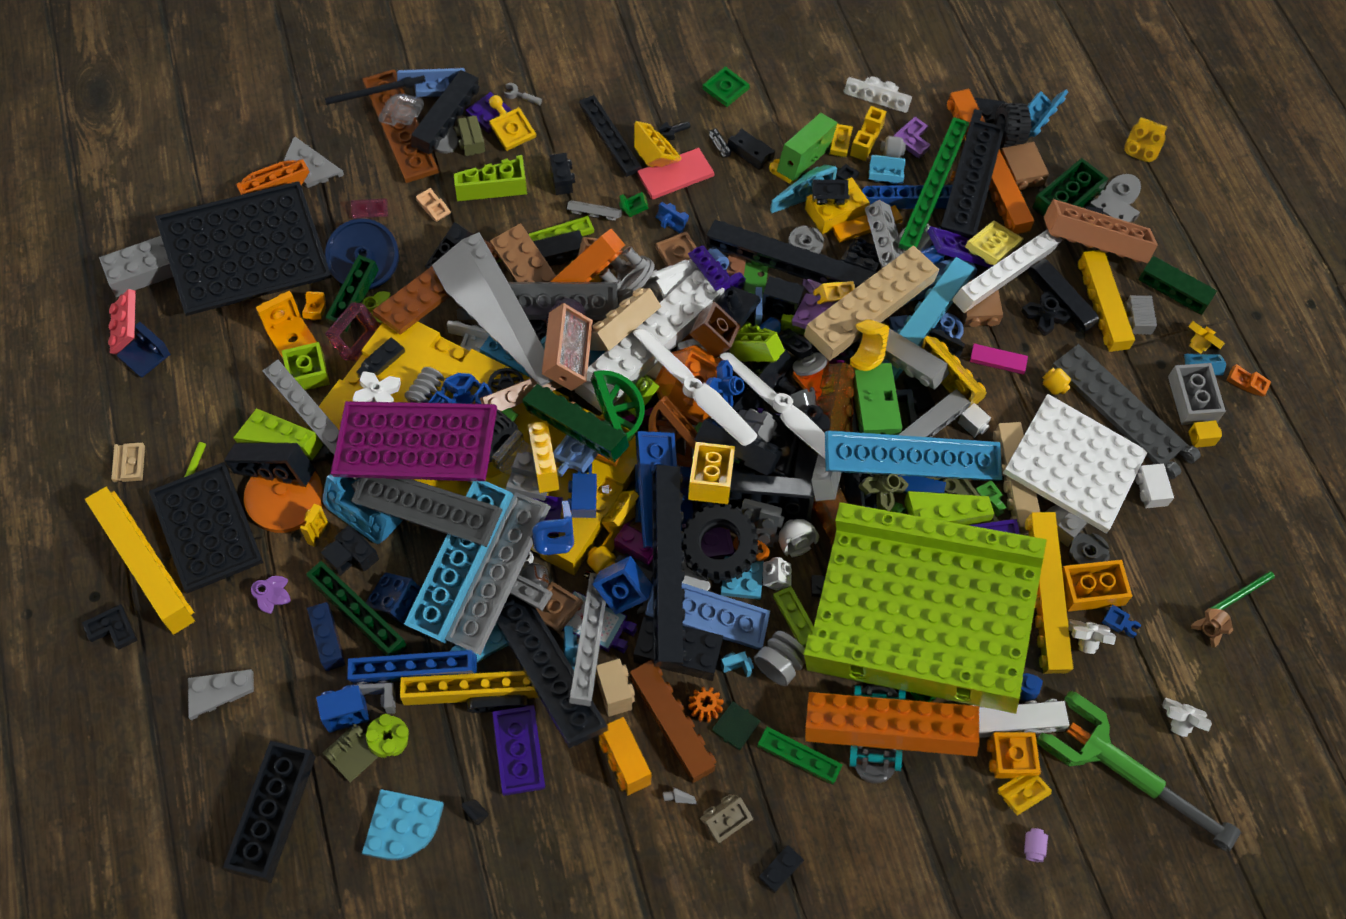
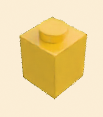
[1188,420,1222,448]

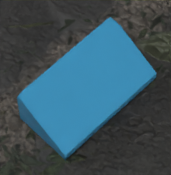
[1184,354,1226,375]

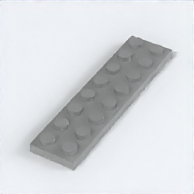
[445,492,551,655]

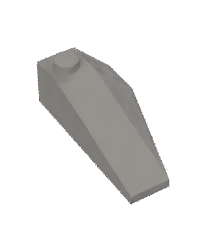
[1046,505,1088,547]

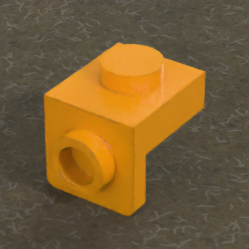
[302,292,326,320]

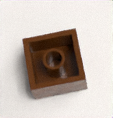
[690,301,740,358]

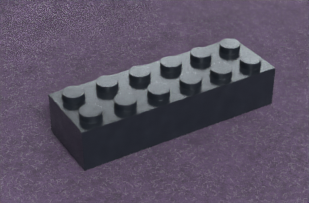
[693,473,814,523]
[223,740,316,883]

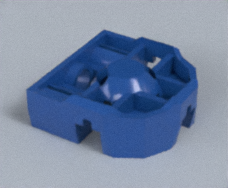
[428,373,492,404]

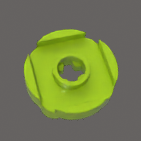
[366,714,409,758]

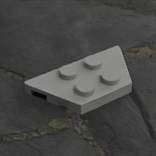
[284,137,344,188]

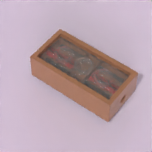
[542,303,593,391]

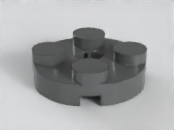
[1068,533,1110,565]

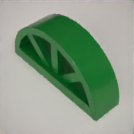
[590,370,645,442]

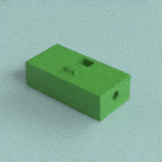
[777,113,838,181]
[851,363,902,435]

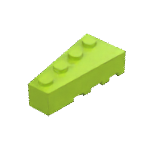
[454,155,527,201]
[904,491,994,525]

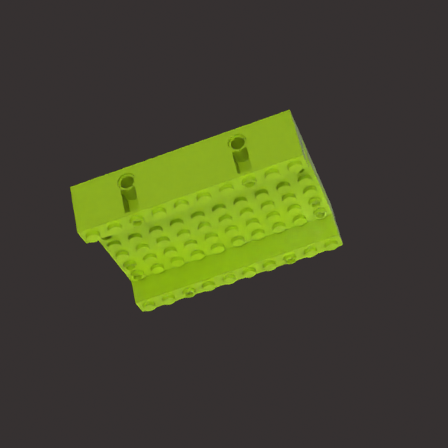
[804,502,1047,714]

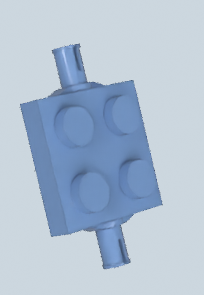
[553,435,599,477]

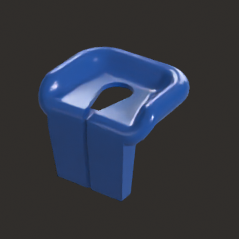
[532,500,574,555]

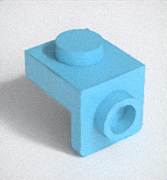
[720,651,754,677]

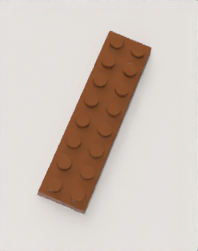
[363,69,439,183]
[373,239,500,335]

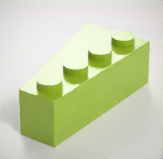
[234,408,323,460]

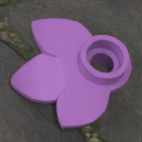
[251,576,290,614]

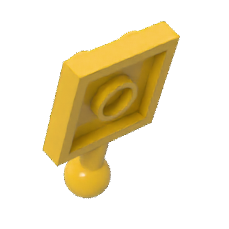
[489,95,536,151]

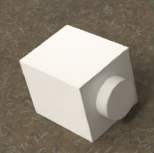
[958,403,991,438]

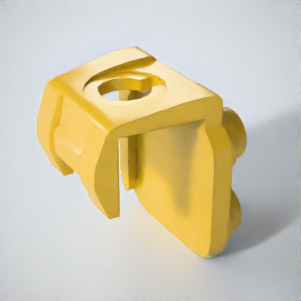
[1124,117,1167,162]

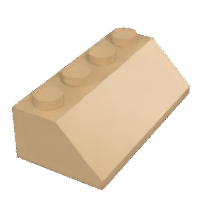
[590,288,662,351]

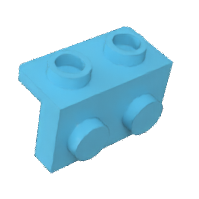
[869,155,905,184]

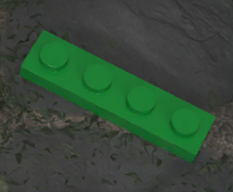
[757,727,843,785]

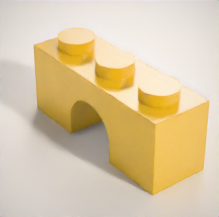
[850,106,887,161]

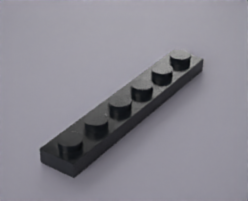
[579,95,641,177]

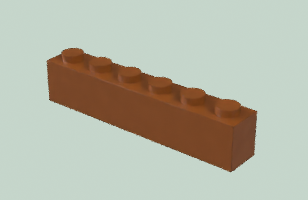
[630,660,716,783]

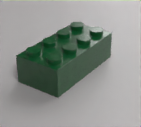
[1032,158,1108,217]

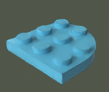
[362,789,444,860]

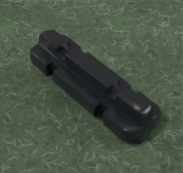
[709,128,732,158]

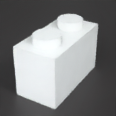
[1135,464,1174,508]

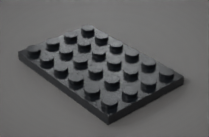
[149,462,264,594]

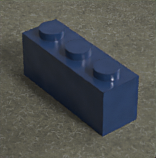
[307,602,346,671]

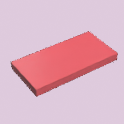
[637,148,714,200]

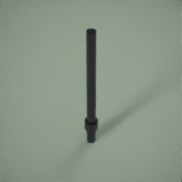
[325,75,426,105]

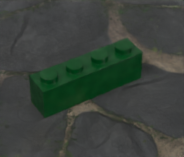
[325,255,379,332]
[1138,256,1217,315]

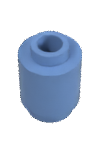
[708,248,729,270]

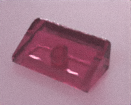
[351,198,388,219]

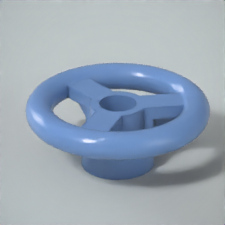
[934,313,964,339]

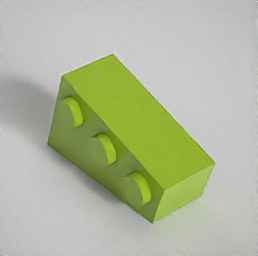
[729,322,785,362]

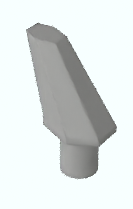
[663,787,697,804]

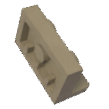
[700,794,753,844]

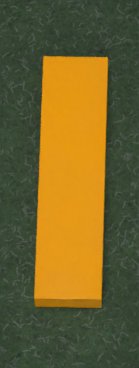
[832,205,903,243]

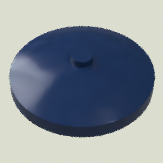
[325,219,399,290]

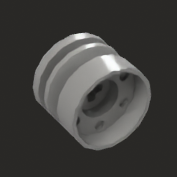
[754,631,806,686]

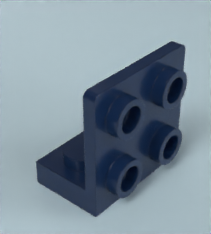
[117,322,171,378]
[366,573,421,625]

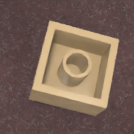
[596,658,635,717]

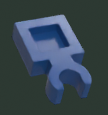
[1101,604,1141,638]

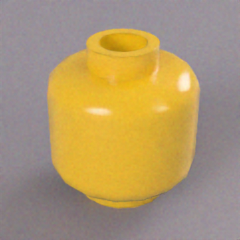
[1043,368,1071,395]
[587,546,616,574]

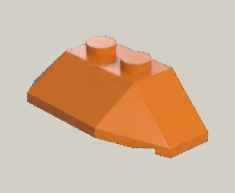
[236,159,309,195]

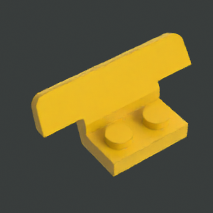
[601,491,639,552]

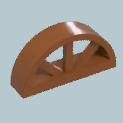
[648,396,706,467]

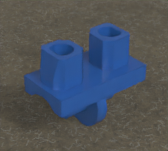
[655,202,689,234]

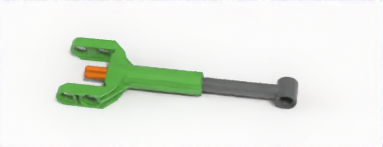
[1036,691,1241,852]

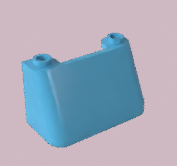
[323,474,403,544]

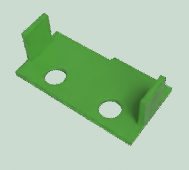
[744,262,768,297]

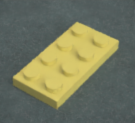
[965,221,1024,265]

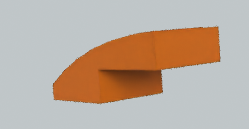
[1226,364,1271,397]

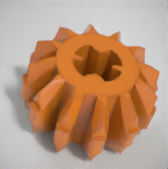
[688,686,724,723]

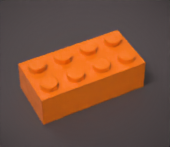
[550,229,625,282]

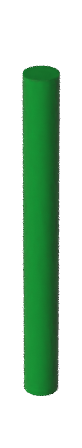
[1211,571,1275,610]

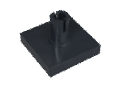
[717,285,761,328]

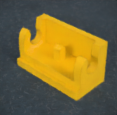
[813,281,855,304]

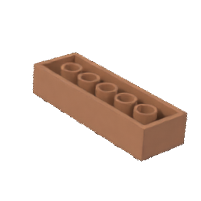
[1044,199,1158,263]

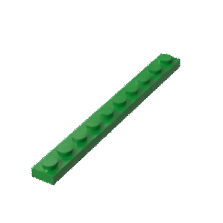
[898,117,970,250]

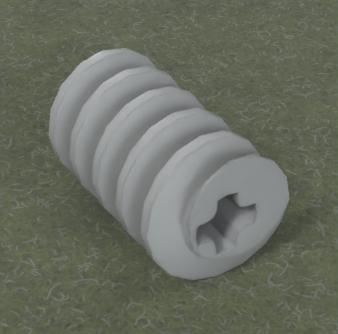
[405,367,444,403]

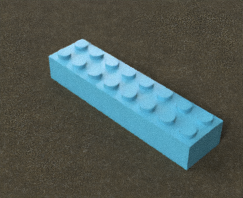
[404,481,514,644]

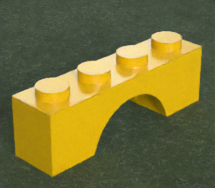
[528,421,559,493]

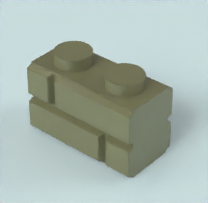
[455,115,485,156]

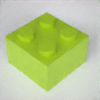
[282,342,330,390]

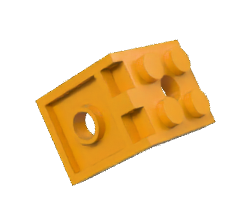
[256,291,317,359]

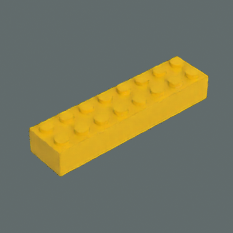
[85,486,195,635]

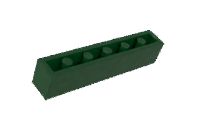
[522,384,629,463]
[306,561,407,656]

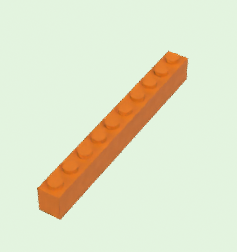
[947,89,1035,234]

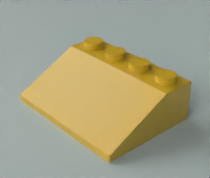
[921,336,987,410]

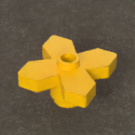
[1188,321,1225,354]

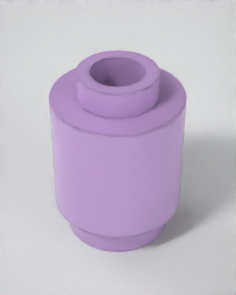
[1024,828,1048,862]

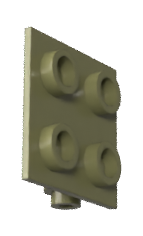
[323,724,378,783]

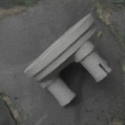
[599,246,654,301]

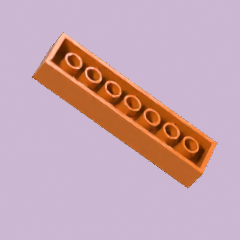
[806,692,979,757]

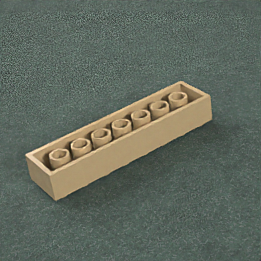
[804,245,940,361]

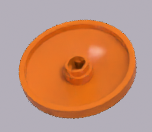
[244,471,324,533]

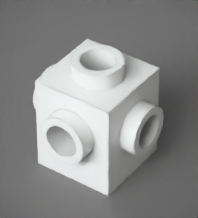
[763,557,792,590]

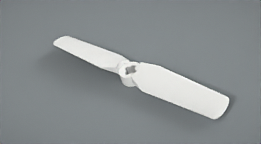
[633,329,757,446]
[720,353,825,459]

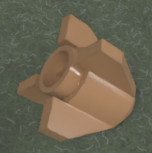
[1191,608,1233,648]

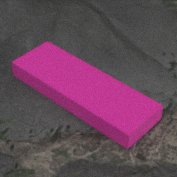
[970,344,1028,374]

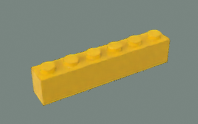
[1078,250,1135,352]

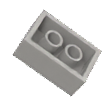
[1168,363,1226,425]

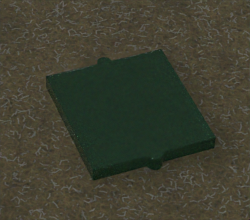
[712,702,761,750]

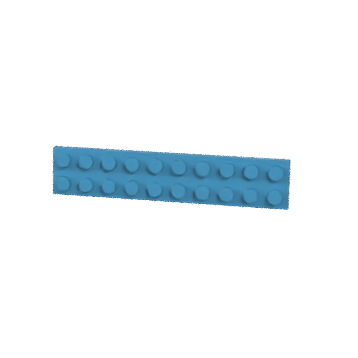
[825,431,1002,481]

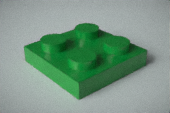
[703,66,750,107]

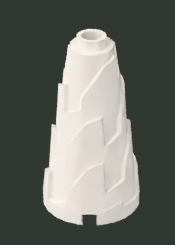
[642,259,700,303]

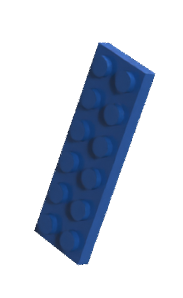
[635,431,682,548]

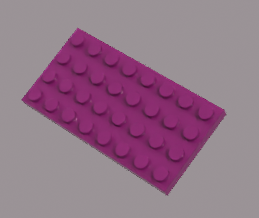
[331,401,497,482]

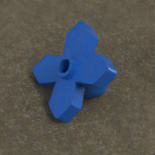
[706,360,745,407]

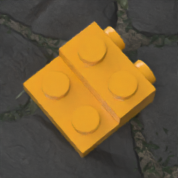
[987,732,1041,778]

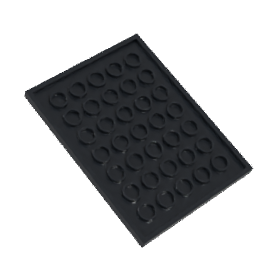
[155,181,331,316]

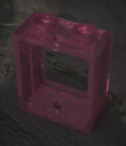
[325,302,380,362]

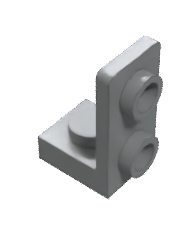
[355,681,396,714]

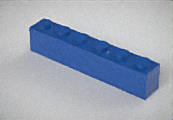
[347,650,477,684]

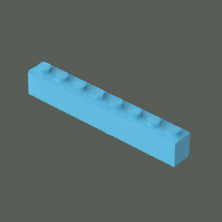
[882,257,975,382]

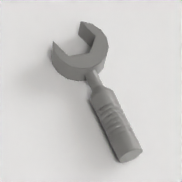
[505,83,542,105]

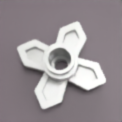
[352,371,401,402]
[1068,619,1116,654]
[1162,698,1212,737]

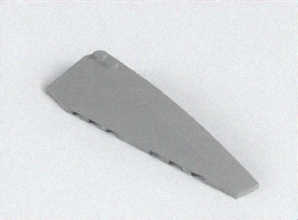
[432,232,553,386]

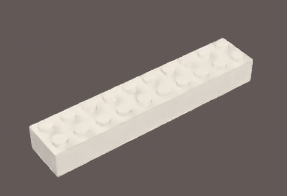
[575,270,725,412]

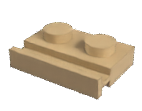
[111,443,145,482]

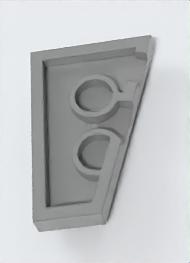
[188,669,254,720]

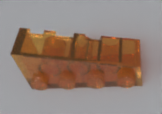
[814,362,855,433]

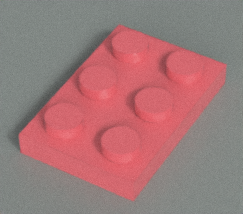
[108,289,136,355]

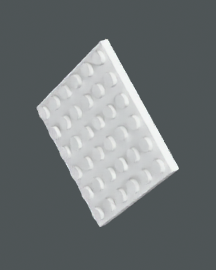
[1003,394,1147,534]

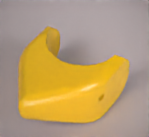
[850,319,889,371]

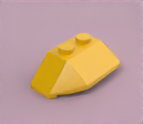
[634,121,681,167]

